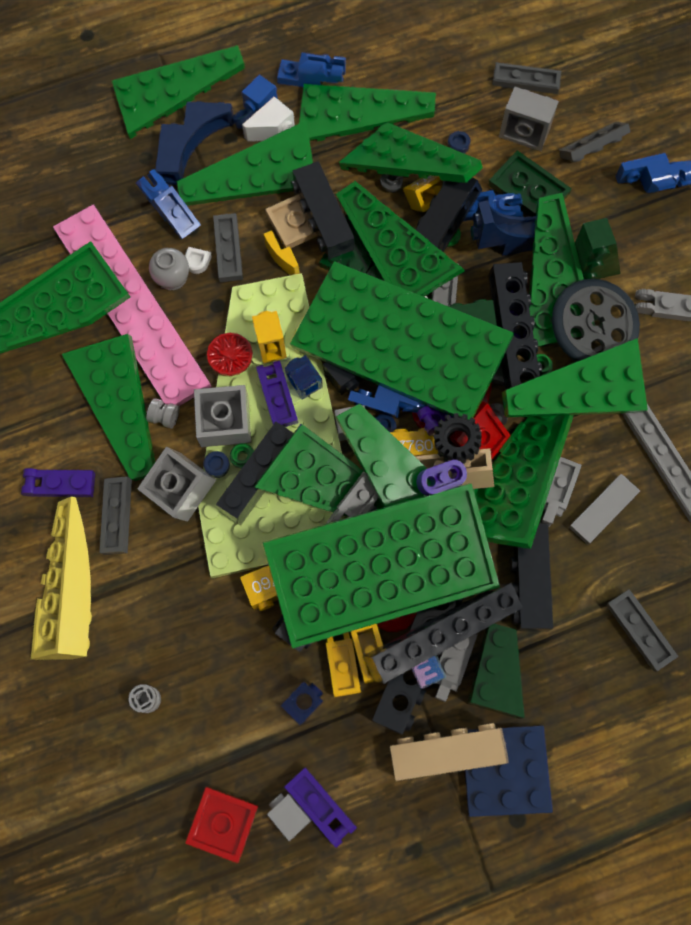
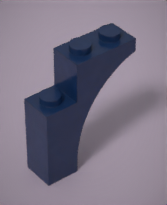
[156,101,234,185]
[470,201,536,256]

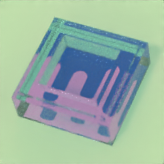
[412,655,447,689]

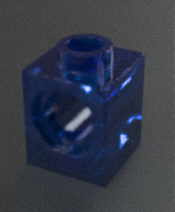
[285,355,323,400]
[281,682,324,726]

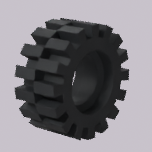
[434,413,482,464]

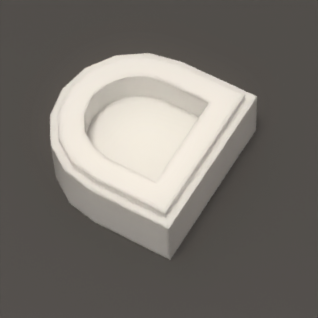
[185,247,212,274]

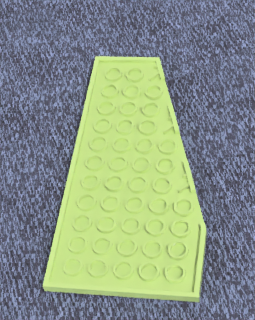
[198,273,349,578]

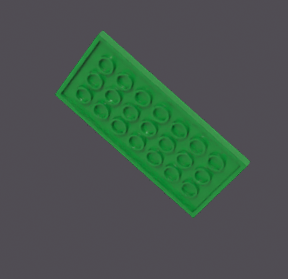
[290,261,513,419]
[263,483,500,649]

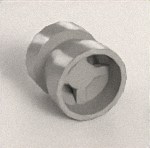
[146,398,180,429]
[129,684,161,713]

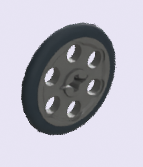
[552,279,640,362]

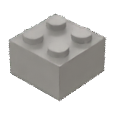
[499,87,559,151]
[194,385,251,447]
[137,447,216,522]

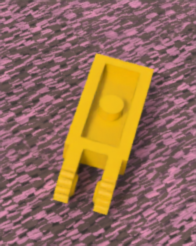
[326,632,361,697]

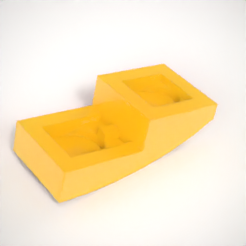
[264,231,300,275]

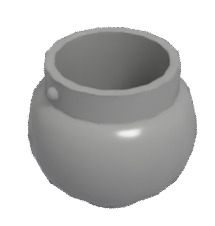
[149,248,189,290]

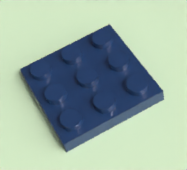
[464,726,553,817]

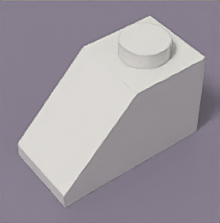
[242,97,295,141]

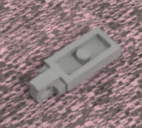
[540,457,581,527]
[433,634,477,702]

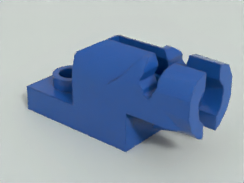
[277,52,346,87]
[615,153,691,193]
[136,169,201,240]
[463,190,523,222]
[348,385,426,418]

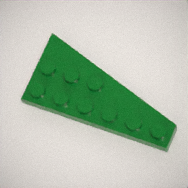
[336,181,465,297]
[254,424,384,517]

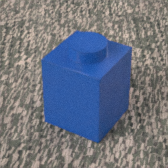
[242,75,278,114]

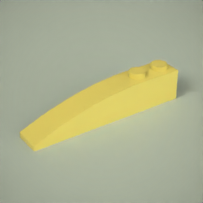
[31,496,92,660]

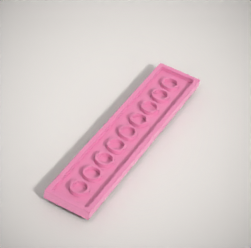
[53,204,211,406]

